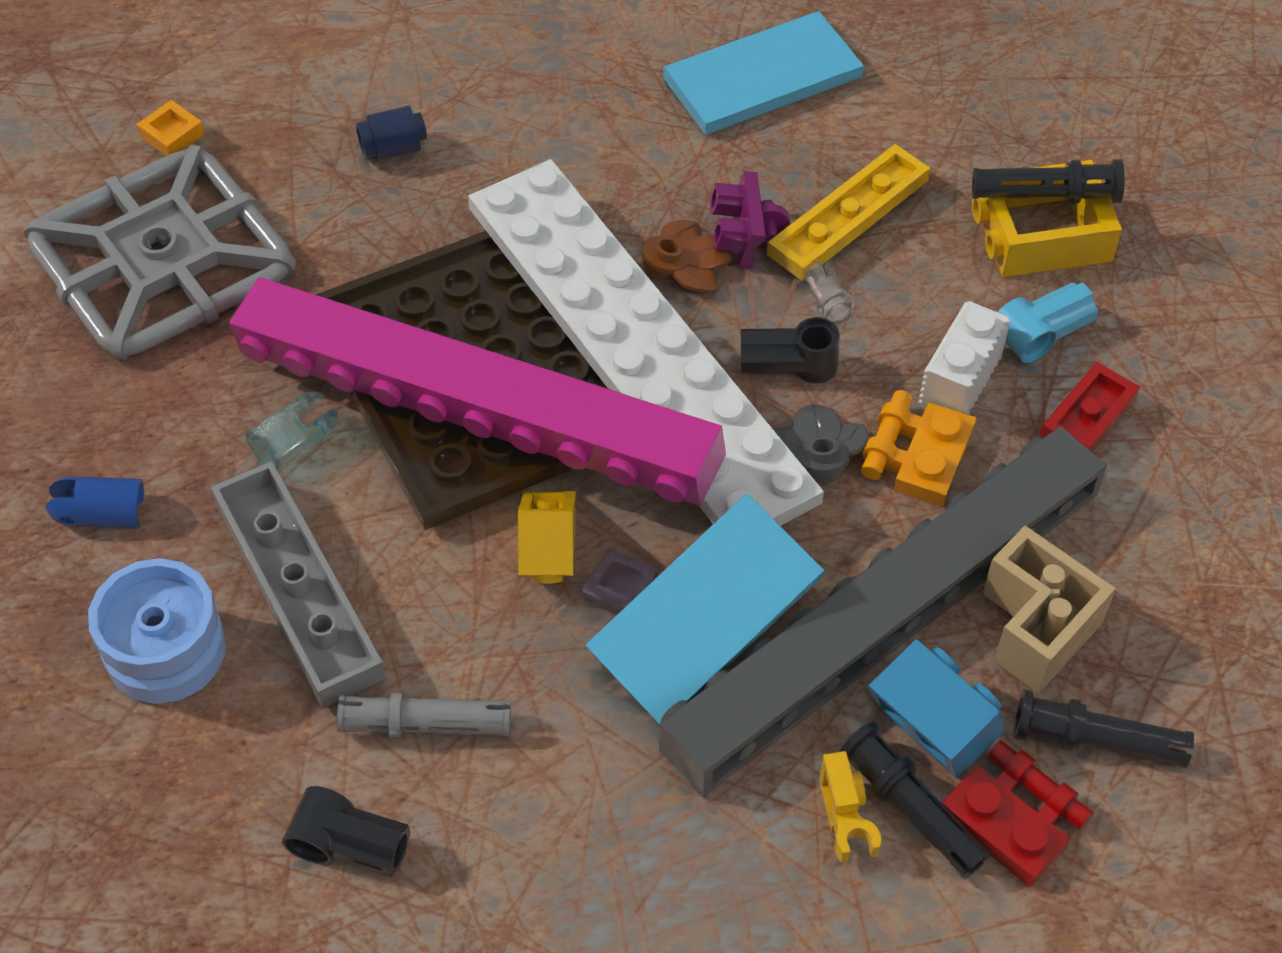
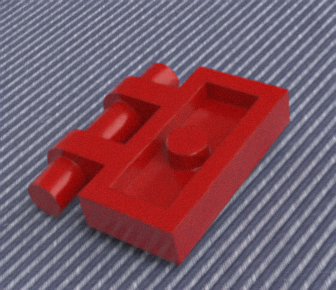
[942,740,1094,888]

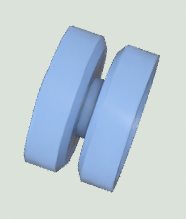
[88,558,226,704]

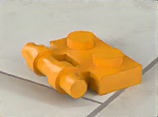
[861,390,977,507]

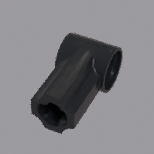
[741,317,840,383]
[282,786,410,878]

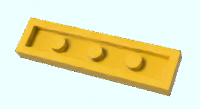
[767,144,930,281]

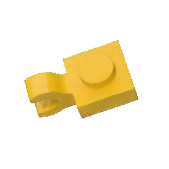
[819,751,881,863]

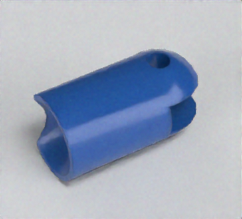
[46,476,144,528]

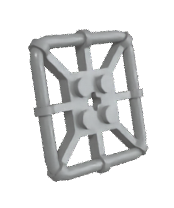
[24,144,296,360]

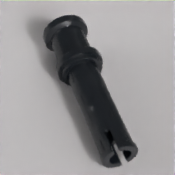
[972,159,1125,204]
[1013,689,1194,768]
[839,721,991,879]

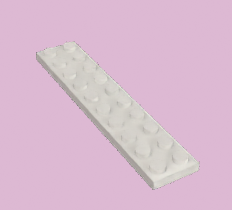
[468,159,824,526]

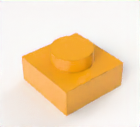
[136,100,205,156]

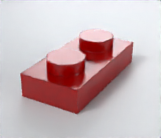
[1040,362,1140,452]

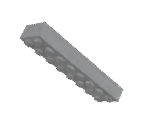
[211,461,386,709]

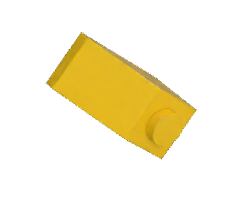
[518,491,576,584]

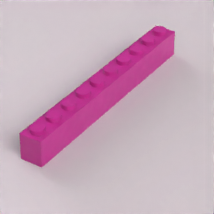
[228,277,726,506]

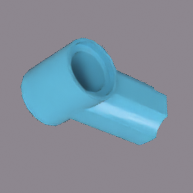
[998,282,1098,363]

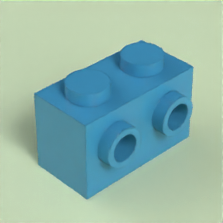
[868,639,1005,779]

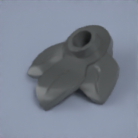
[772,404,869,483]

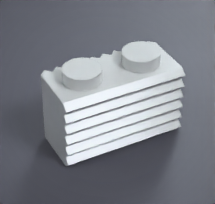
[918,301,1010,415]

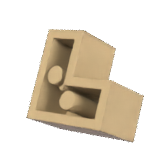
[983,526,1116,694]

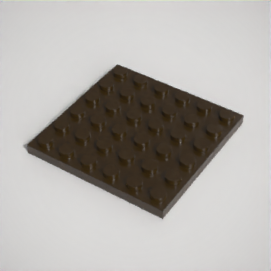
[316,231,608,530]

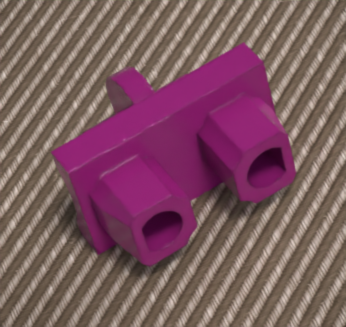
[710,171,790,268]

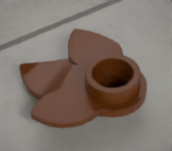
[641,220,735,292]

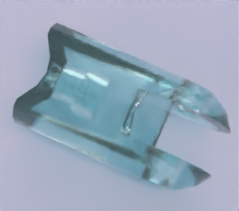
[246,391,338,471]

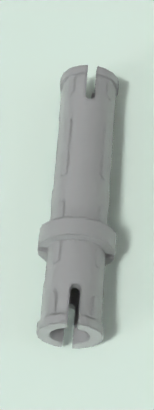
[337,692,511,738]

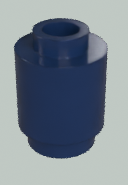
[355,105,427,161]

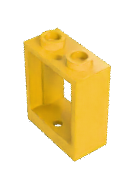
[972,160,1122,277]

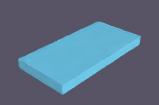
[663,11,864,135]
[585,493,825,724]

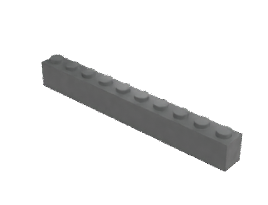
[659,426,1107,797]

